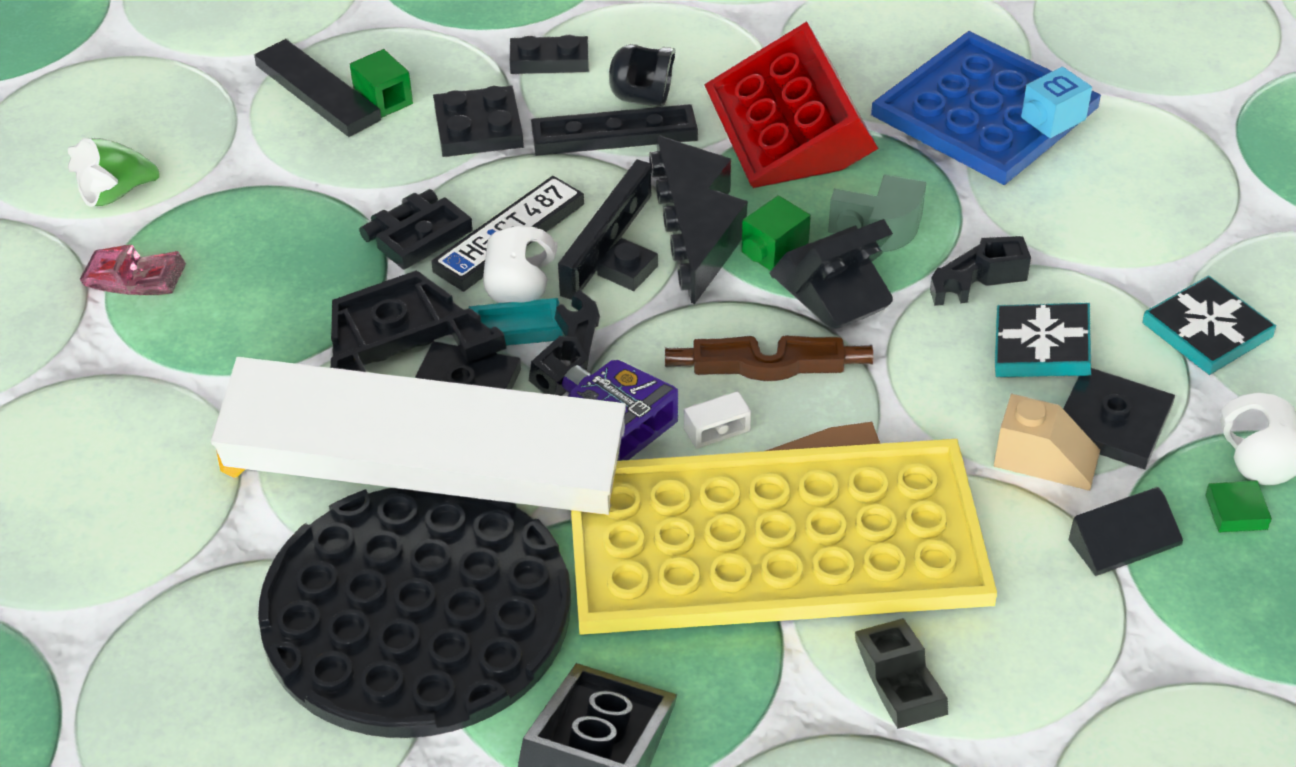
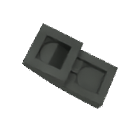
[855,618,948,729]

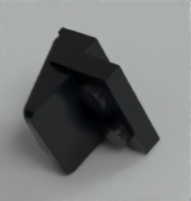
[769,219,893,329]

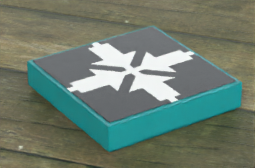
[1142,275,1277,375]
[995,303,1091,377]

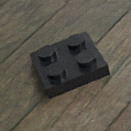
[433,85,524,157]

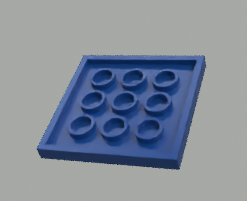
[871,31,1101,185]

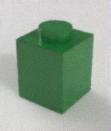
[349,49,413,118]
[742,195,811,271]

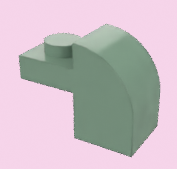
[828,175,926,252]

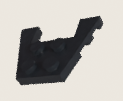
[330,270,507,372]

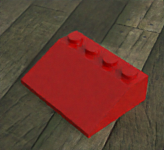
[704,21,879,188]

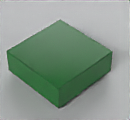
[1205,481,1272,533]

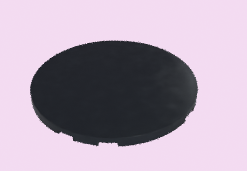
[258,488,571,738]

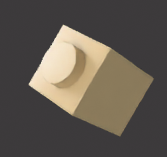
[994,394,1100,491]

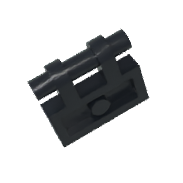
[359,189,473,270]

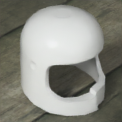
[483,226,558,303]
[1220,393,1296,485]

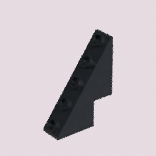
[649,135,748,304]

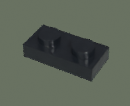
[509,35,589,74]

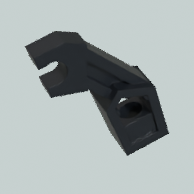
[930,236,1031,306]
[528,289,600,396]

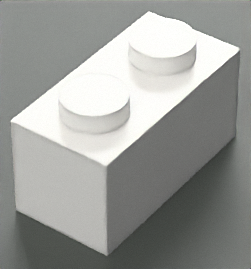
[684,391,751,449]

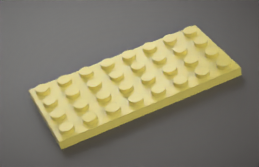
[571,439,997,635]

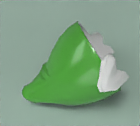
[68,138,159,207]

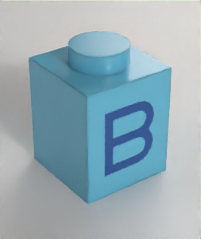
[1021,66,1092,138]

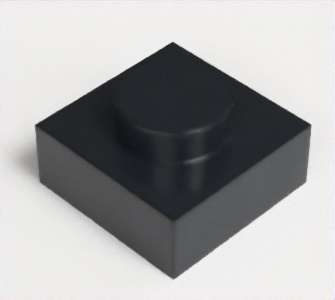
[597,237,658,291]

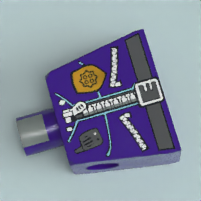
[562,360,678,461]

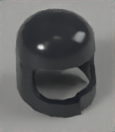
[609,44,676,107]

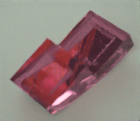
[80,244,186,295]

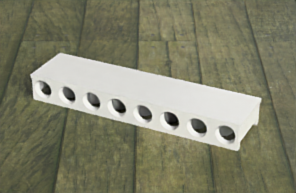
[211,357,626,515]

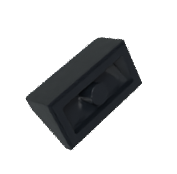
[1068,487,1183,576]

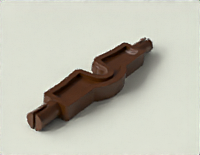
[665,335,873,381]

